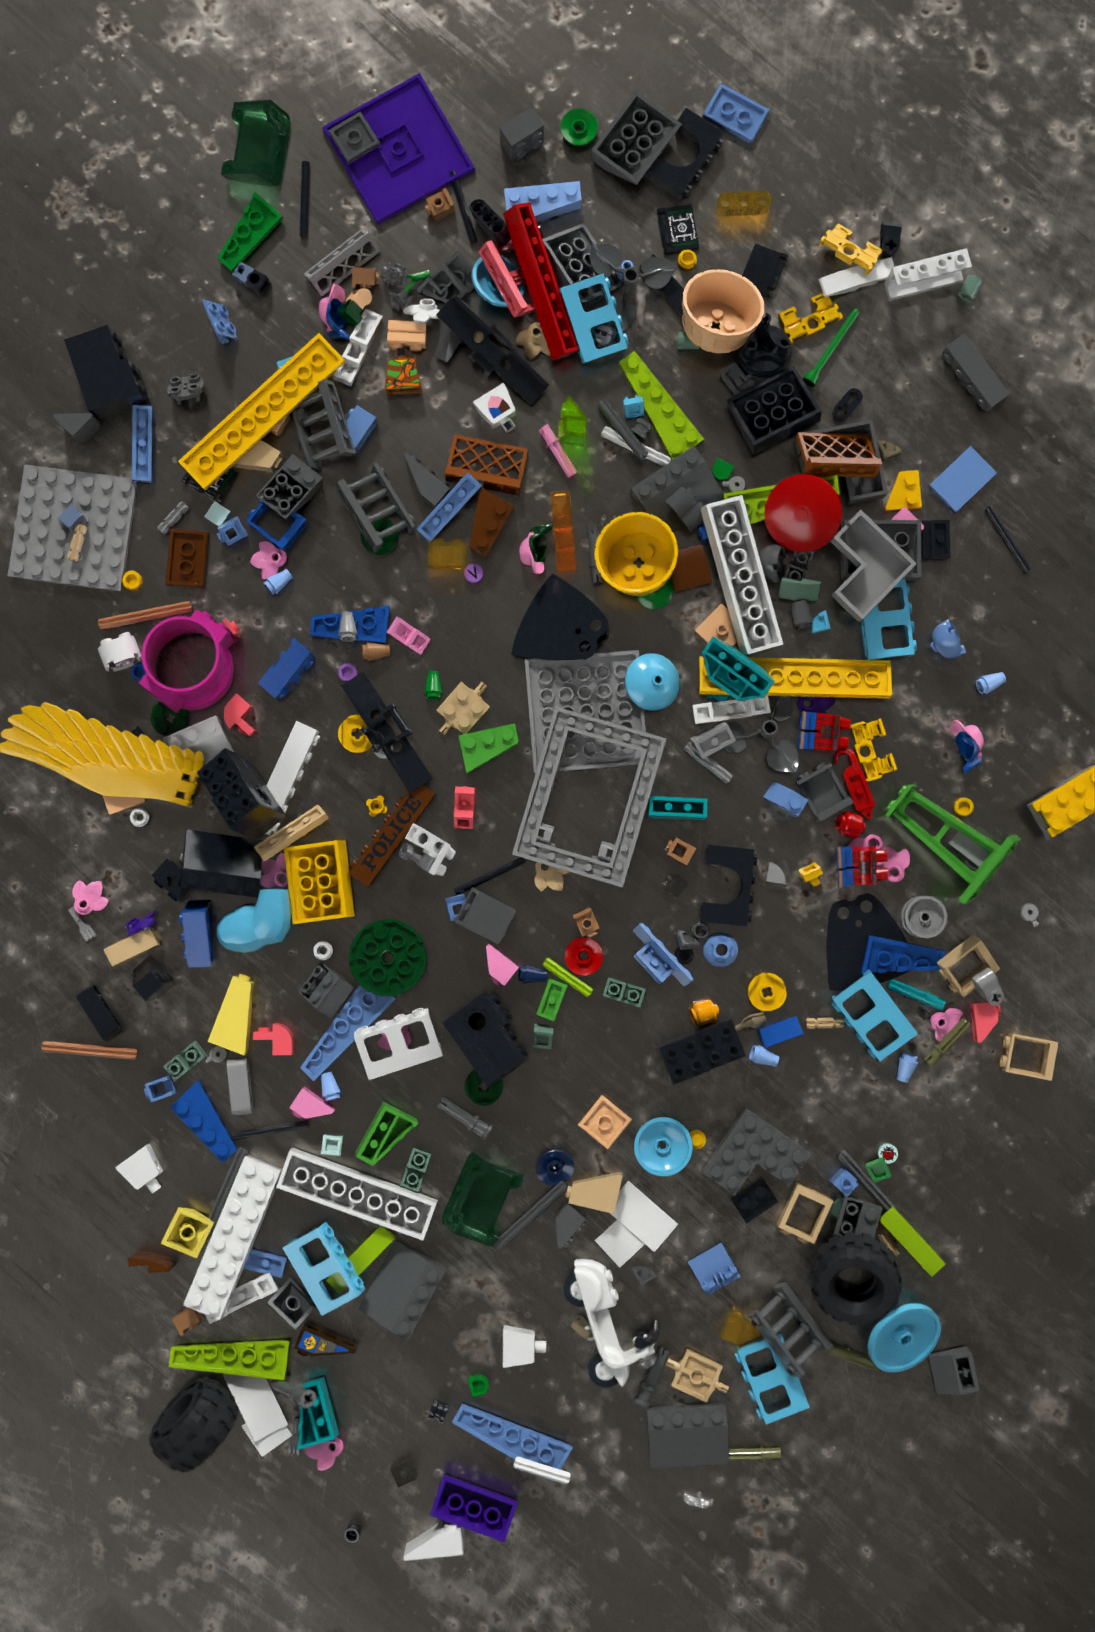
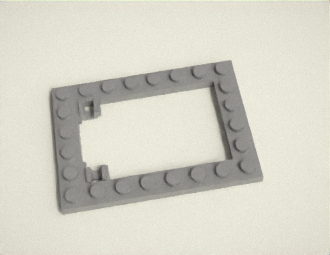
[512,707,667,888]

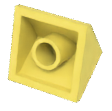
[161,1207,214,1258]

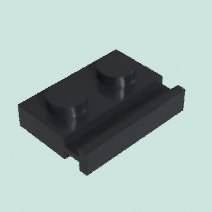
[921,520,951,559]
[731,1178,778,1224]

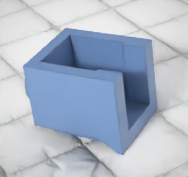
[216,516,248,546]
[445,894,466,924]
[144,1075,177,1103]
[829,1166,858,1197]

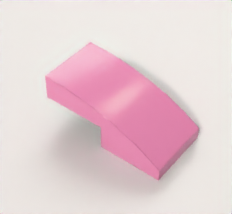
[386,617,431,655]

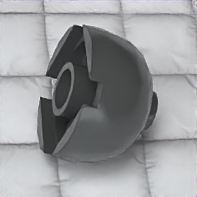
[759,545,787,583]

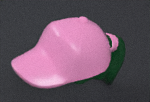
[519,523,553,574]

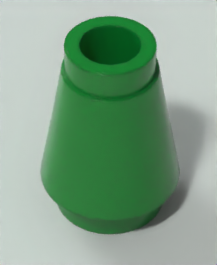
[424,671,443,700]

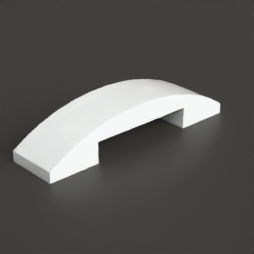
[692,696,771,724]
[205,1272,278,1324]

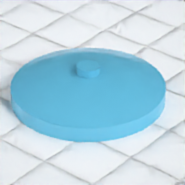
[868,1303,941,1372]

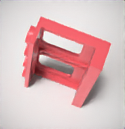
[478,239,536,318]

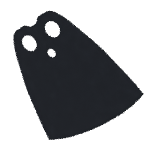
[511,574,608,660]
[827,893,911,990]

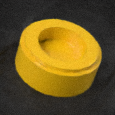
[122,571,143,591]
[953,798,974,817]

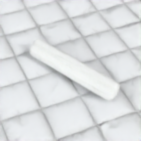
[513,1457,571,1484]

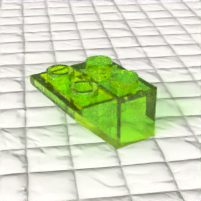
[558,396,587,447]

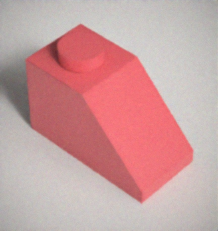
[969,1001,1001,1043]

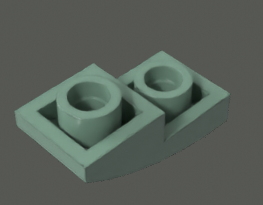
[778,578,821,601]
[603,977,647,1008]
[163,1041,208,1081]
[400,1148,431,1192]

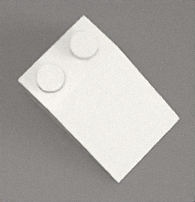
[403,1520,465,1561]

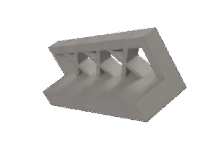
[304,228,381,297]

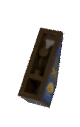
[294,1323,359,1356]

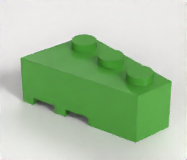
[459,723,519,775]
[355,1101,418,1166]

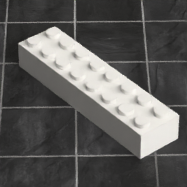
[700,495,783,655]
[276,1148,438,1240]
[183,1155,283,1320]

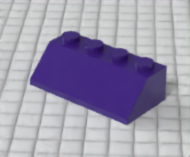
[430,1474,518,1543]

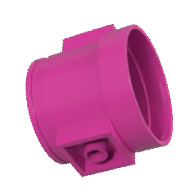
[139,609,234,713]

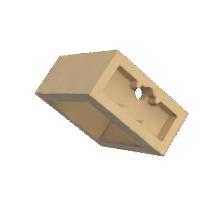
[937,935,1000,997]
[1000,1032,1059,1081]
[777,1182,833,1244]

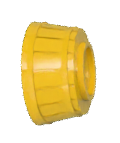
[594,512,678,596]

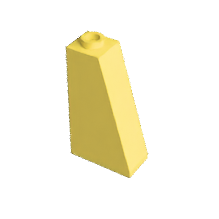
[208,974,254,1055]

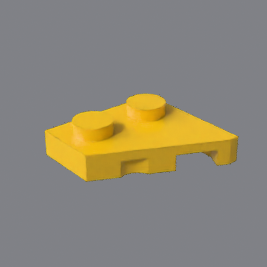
[884,470,922,512]

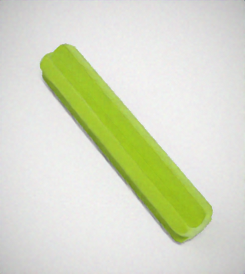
[543,958,593,997]

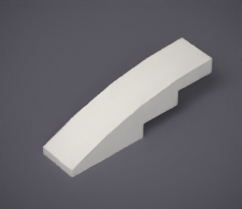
[819,257,895,297]
[334,309,383,387]

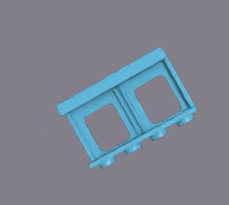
[559,273,629,364]
[861,579,917,660]
[832,970,918,1061]
[283,1222,365,1316]
[734,1331,810,1425]

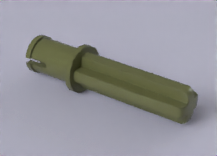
[923,1018,971,1067]
[826,1341,882,1373]
[728,1446,781,1462]

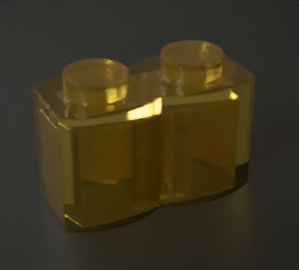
[428,539,467,569]

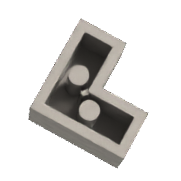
[949,831,989,871]

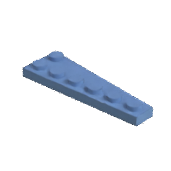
[300,985,396,1081]
[452,1403,572,1482]

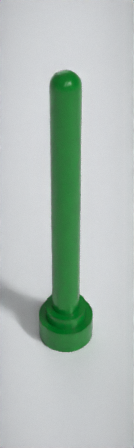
[802,309,860,387]

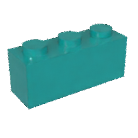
[647,796,708,821]

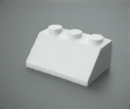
[163,715,234,766]

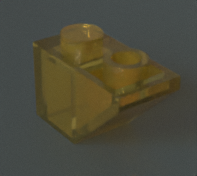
[719,1311,762,1345]

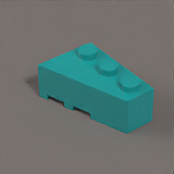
[297,1377,340,1450]

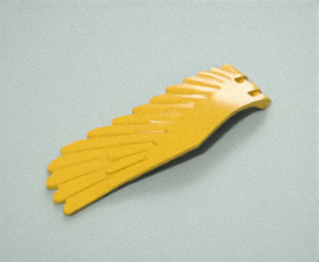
[0,702,204,806]

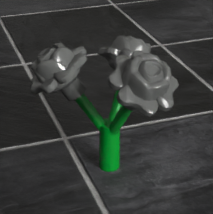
[381,263,431,311]

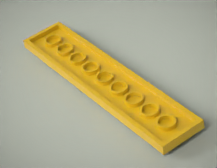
[178,333,346,490]
[699,656,892,699]

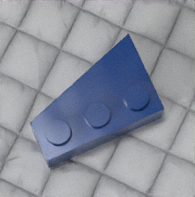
[258,638,315,700]
[179,899,214,968]

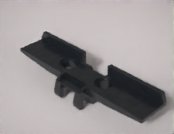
[436,295,549,405]
[341,671,433,793]

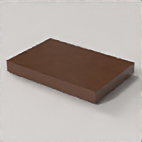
[165,528,209,589]

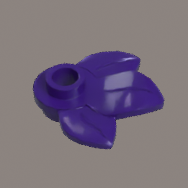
[798,697,836,714]
[125,911,156,936]

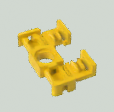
[819,224,883,275]
[778,293,843,344]
[850,719,897,782]

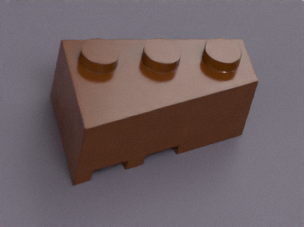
[469,488,514,559]

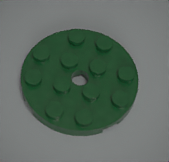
[349,919,426,997]

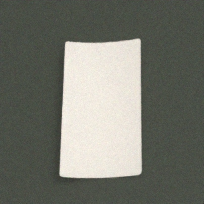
[223,1374,288,1442]

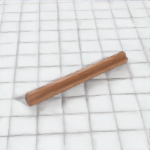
[98,601,192,630]
[41,1041,138,1060]

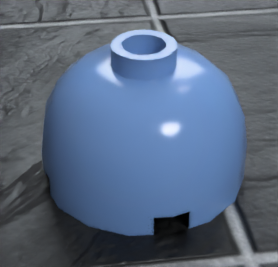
[930,619,966,659]

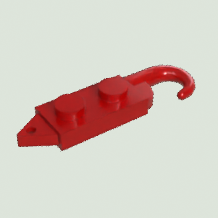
[834,748,875,820]

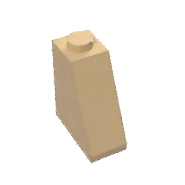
[232,440,283,472]
[103,927,162,967]
[566,1172,623,1214]

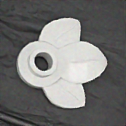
[403,299,439,323]

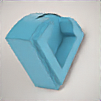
[811,610,831,634]

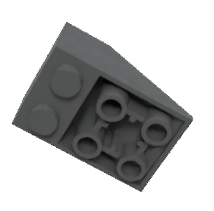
[256,454,323,520]

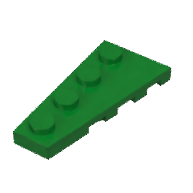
[217,191,283,273]

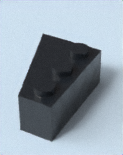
[132,955,175,1001]

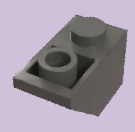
[555,1201,586,1249]

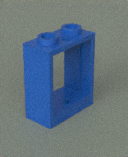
[246,500,308,552]

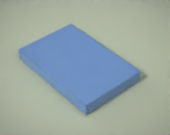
[702,83,770,144]
[929,446,997,513]

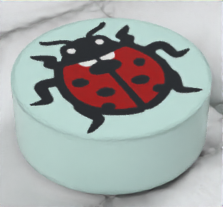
[877,1143,898,1164]

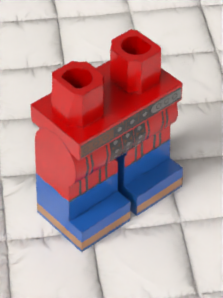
[798,711,851,751]
[837,846,888,888]

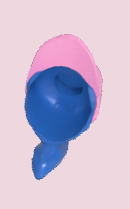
[319,284,350,340]
[950,720,984,774]

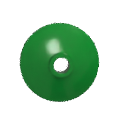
[561,108,598,146]
[636,579,674,609]

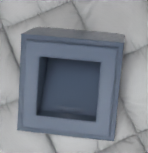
[58,504,85,531]

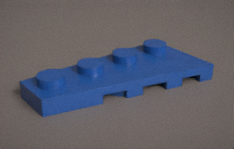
[310,605,390,644]
[861,935,946,974]
[170,1080,238,1163]

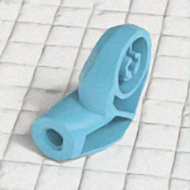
[217,889,291,953]

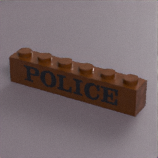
[349,785,437,887]

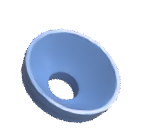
[703,932,738,967]

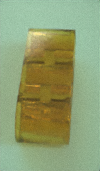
[716,191,772,216]

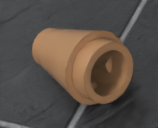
[362,642,390,661]

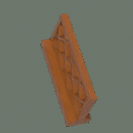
[796,432,882,477]
[445,434,528,495]

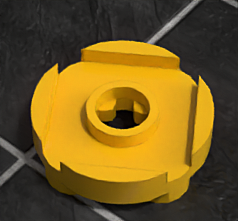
[338,715,372,753]
[747,973,787,1011]

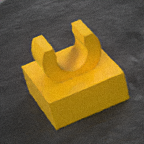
[798,862,823,887]

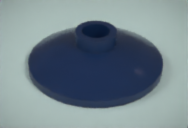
[536,1150,574,1185]

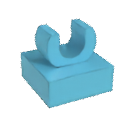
[623,395,644,419]

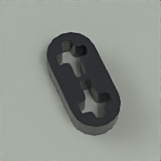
[832,388,863,422]

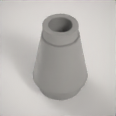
[338,612,358,642]

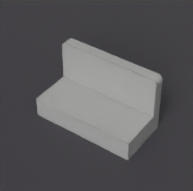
[690,721,736,759]

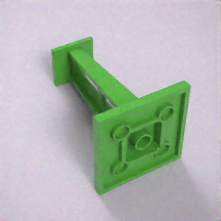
[885,784,1022,905]

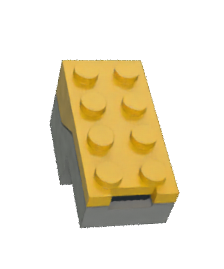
[1026,765,1095,838]

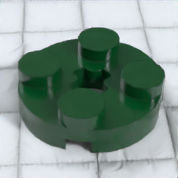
[361,518,399,556]
[151,701,190,736]
[464,1069,503,1106]

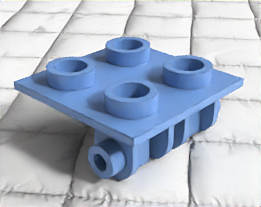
[202,299,238,344]
[688,1243,741,1296]

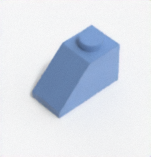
[346,405,378,453]
[763,781,808,818]

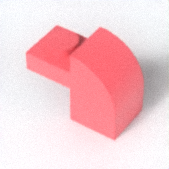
[224,693,257,738]
[454,786,475,829]
[253,1023,295,1055]

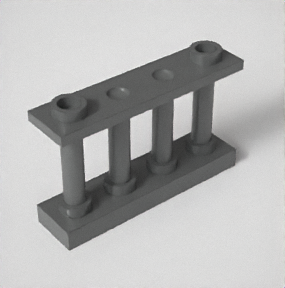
[292,380,356,470]
[335,462,416,553]
[746,1282,833,1377]

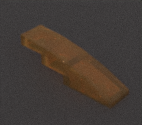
[550,490,577,571]

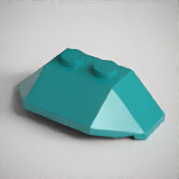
[702,636,775,701]

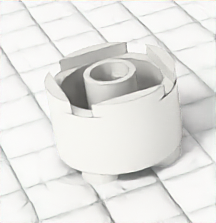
[98,632,142,672]

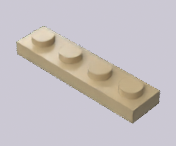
[254,805,329,861]

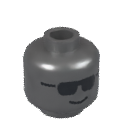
[591,322,617,349]

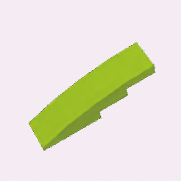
[879,1206,945,1277]
[326,1225,396,1294]

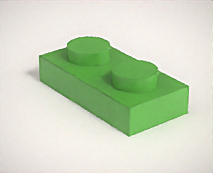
[536,978,567,1021]

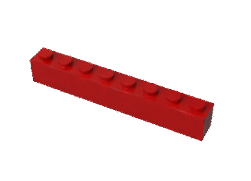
[503,202,579,361]

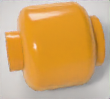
[690,1000,720,1027]

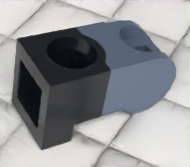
[232,262,271,297]

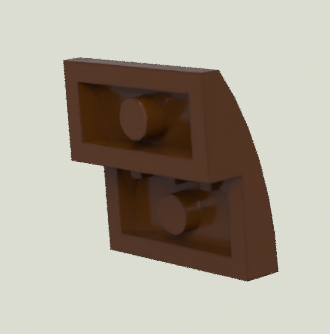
[671,544,712,592]
[128,1252,176,1273]

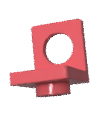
[222,618,241,647]

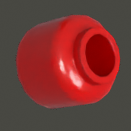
[835,811,866,839]

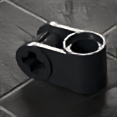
[880,221,902,259]

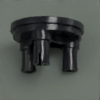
[735,313,792,378]

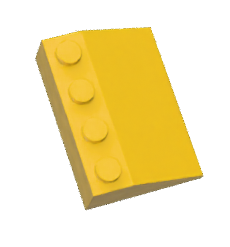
[284,840,355,924]

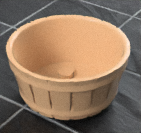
[682,269,764,353]

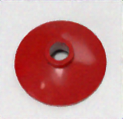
[565,937,603,976]

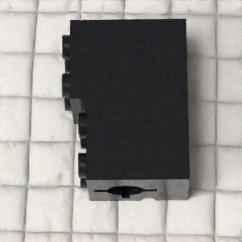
[64,325,148,421]
[197,748,286,840]
[442,991,529,1087]
[656,1017,746,1085]

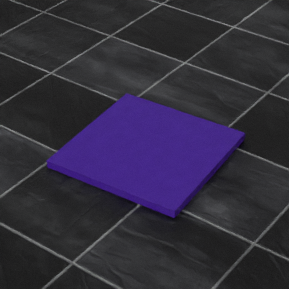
[322,73,475,225]

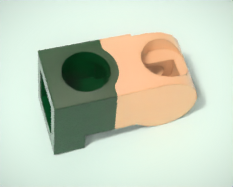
[337,288,372,326]

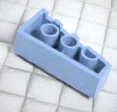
[504,181,581,222]

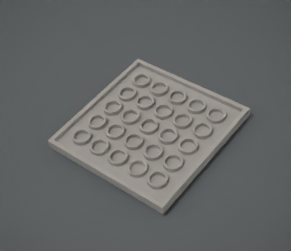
[8,464,138,592]
[525,650,646,774]

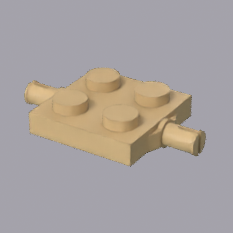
[436,681,490,735]
[665,1349,729,1403]

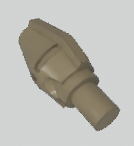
[735,1012,767,1033]

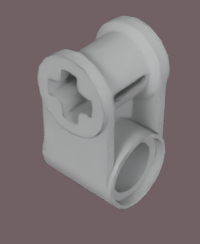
[971,967,1004,1006]

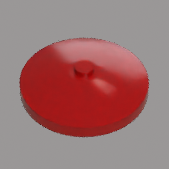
[764,474,843,552]

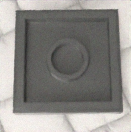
[328,112,380,165]

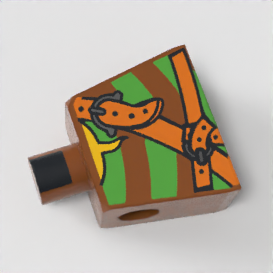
[385,348,422,395]

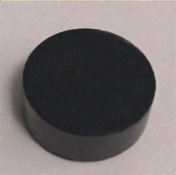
[674,947,694,965]

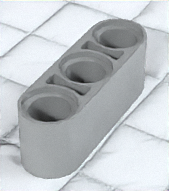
[227,1057,253,1116]

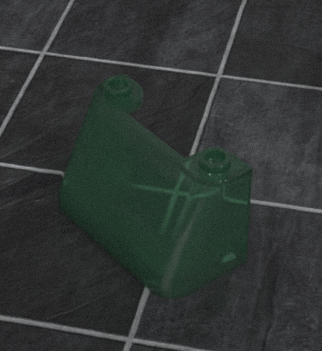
[221,100,291,186]
[442,1152,524,1247]

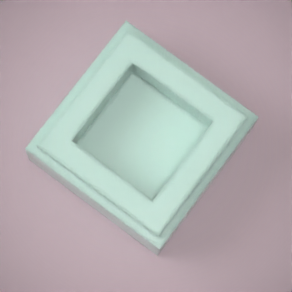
[204,501,231,526]
[321,1134,343,1156]

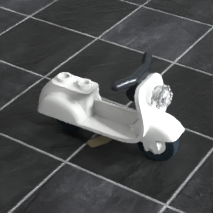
[563,1259,660,1388]

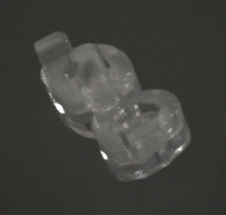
[683,1492,713,1509]

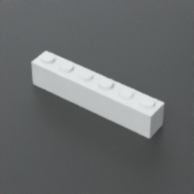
[265,721,320,836]

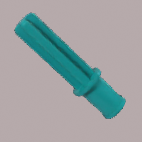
[888,979,946,1011]

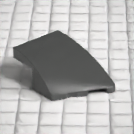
[416,250,475,303]

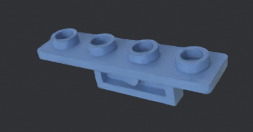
[633,923,694,987]

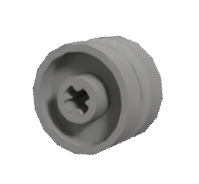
[900,896,947,938]

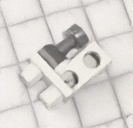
[399,823,456,876]

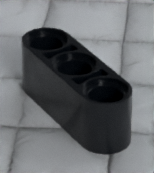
[469,199,511,246]
[76,985,123,1042]

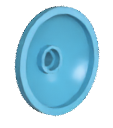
[471,255,525,307]
[625,653,680,711]
[634,1117,693,1176]

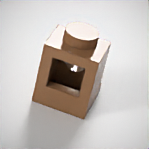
[424,188,455,221]
[352,267,379,288]
[665,838,696,866]
[573,908,600,938]
[172,1308,205,1336]

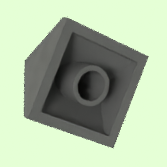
[53,413,101,446]
[266,1277,316,1331]

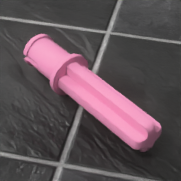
[538,424,577,478]

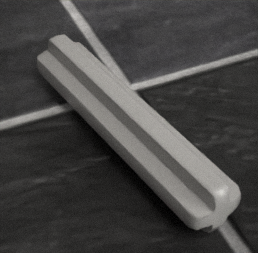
[684,742,733,784]

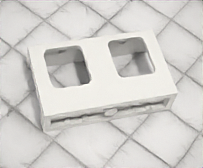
[884,248,972,301]
[354,1008,443,1080]

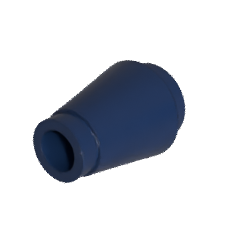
[518,964,547,984]

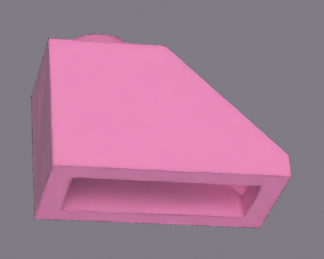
[486,943,519,986]
[289,1087,337,1119]

